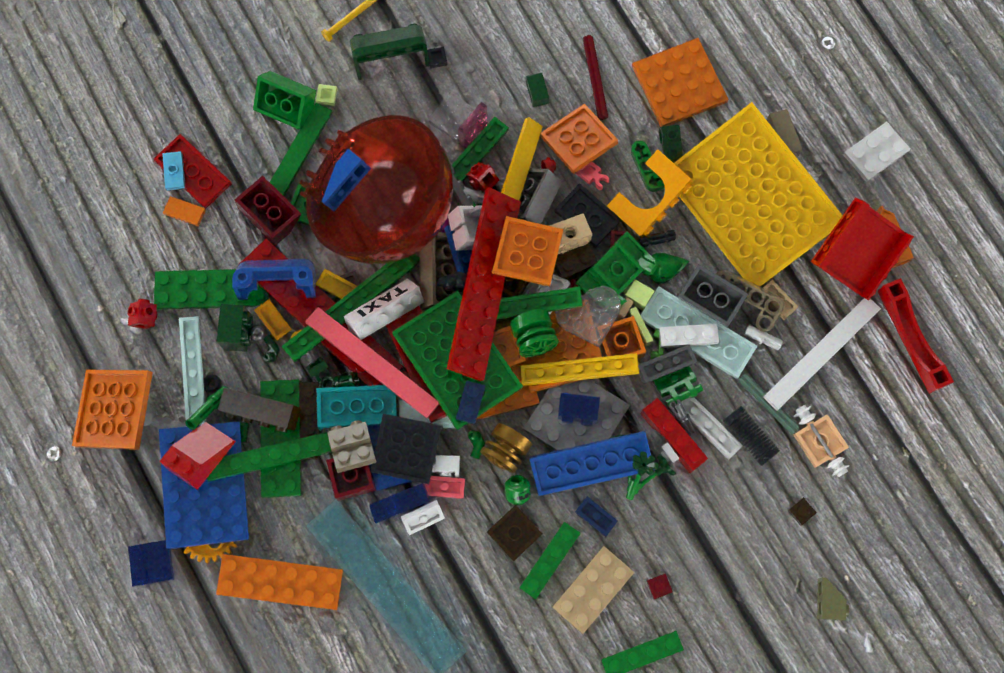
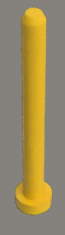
[321,0,377,42]

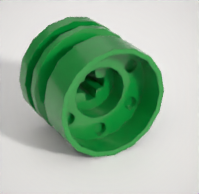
[510,309,559,357]

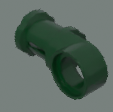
[319,372,361,388]

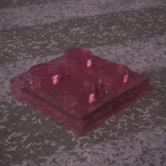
[458,102,488,148]

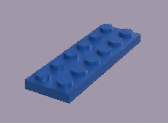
[529,431,651,496]

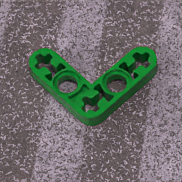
[631,141,665,192]

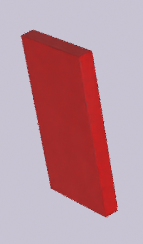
[153,134,232,209]

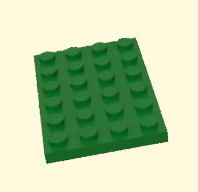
[392,291,523,430]

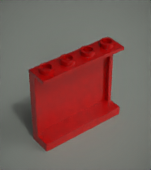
[811,197,914,301]

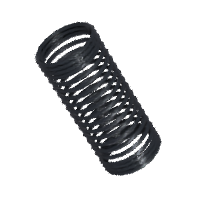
[723,406,780,466]

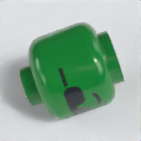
[504,475,531,505]

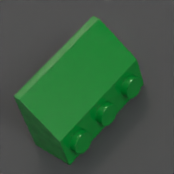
[253,71,317,130]

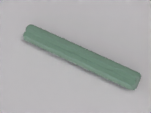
[738,373,800,434]

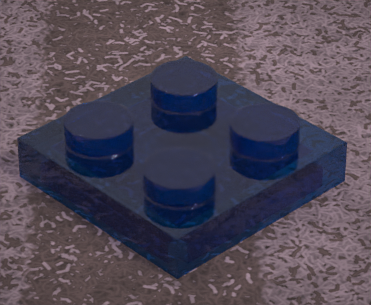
[128,540,174,587]

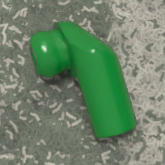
[468,430,485,460]

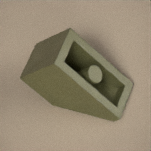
[817,577,849,621]

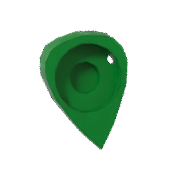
[650,253,689,284]

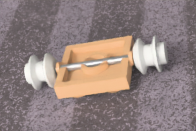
[793,405,849,477]

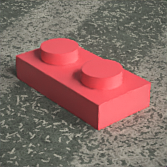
[424,476,465,499]

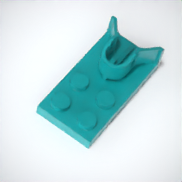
[316,385,397,431]

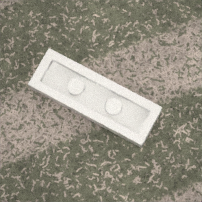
[659,324,719,348]

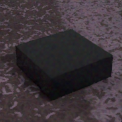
[427,46,448,69]

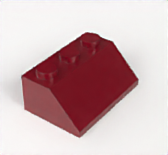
[234,175,301,246]

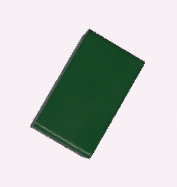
[526,72,549,107]

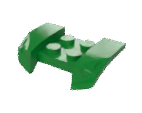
[575,231,658,310]

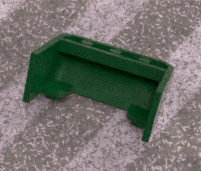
[350,24,429,80]

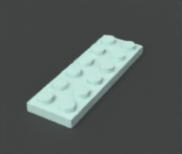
[641,286,757,379]

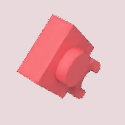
[576,162,609,190]

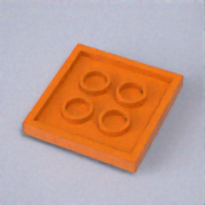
[540,103,618,174]
[492,216,564,287]

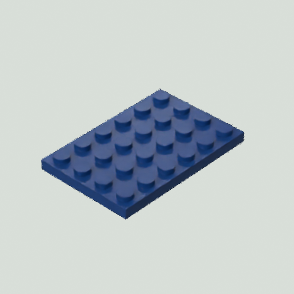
[159,421,249,549]

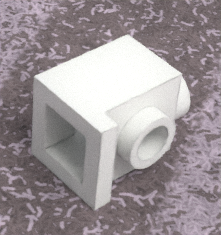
[432,455,460,478]

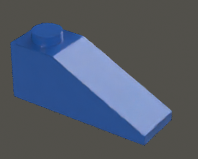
[322,149,371,211]

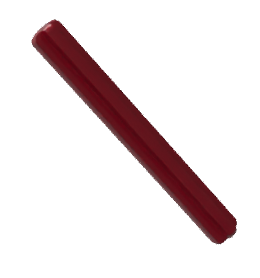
[583,35,608,120]

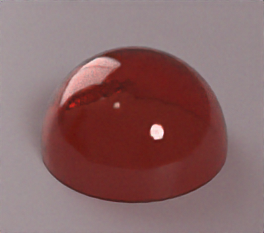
[299,115,453,264]

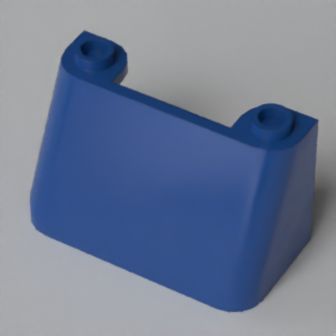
[232,259,316,300]

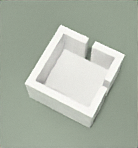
[448,205,482,250]

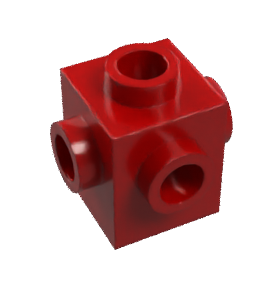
[466,162,499,192]
[127,299,158,329]

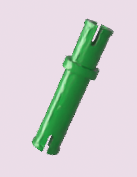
[185,386,229,430]

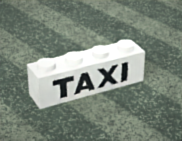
[343,279,424,340]

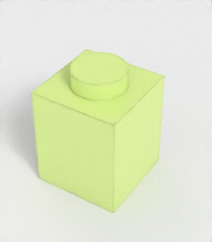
[623,279,654,311]

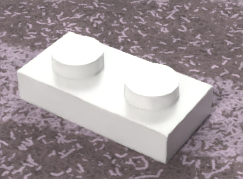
[401,500,445,535]

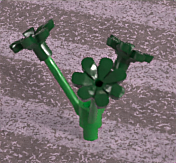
[612,434,676,500]

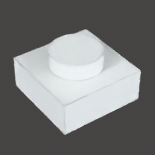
[661,442,679,464]

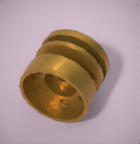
[480,423,532,473]

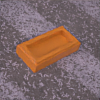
[163,196,206,227]

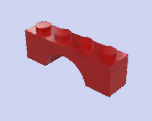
[640,398,708,473]

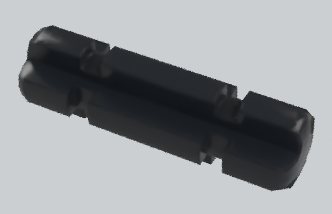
[639,230,676,247]

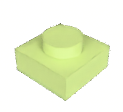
[316,84,338,106]

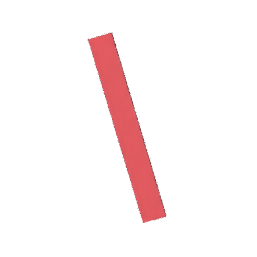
[305,307,439,419]

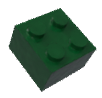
[216,304,253,352]

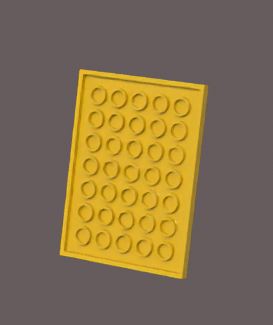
[674,102,843,287]

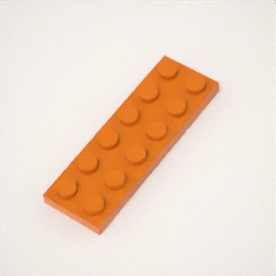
[216,554,343,610]

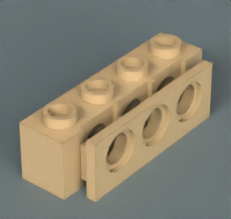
[550,213,592,254]

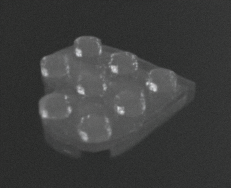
[555,286,621,347]

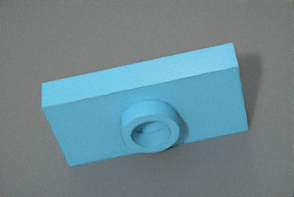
[162,151,185,191]

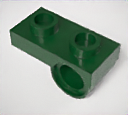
[659,124,683,163]

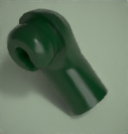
[263,334,280,363]

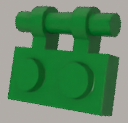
[653,366,703,408]

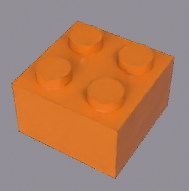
[596,316,646,359]

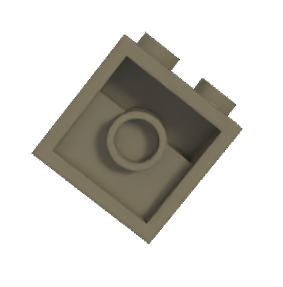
[327,420,376,473]

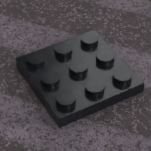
[371,413,442,484]

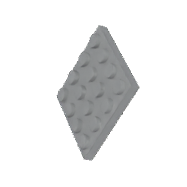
[523,379,630,451]

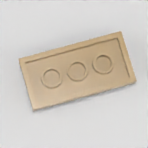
[552,546,634,634]

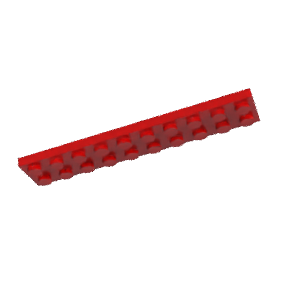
[447,187,521,381]
[239,239,403,386]

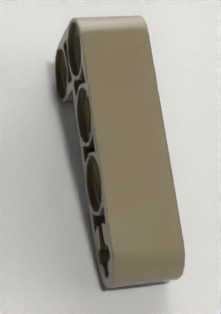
[716,270,785,332]

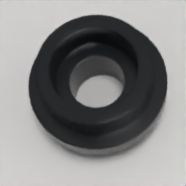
[204,374,222,394]

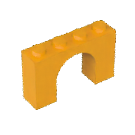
[607,149,693,237]

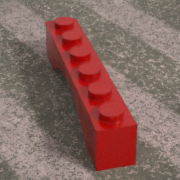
[877,278,954,394]

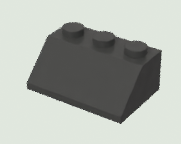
[518,168,562,224]
[678,264,748,327]

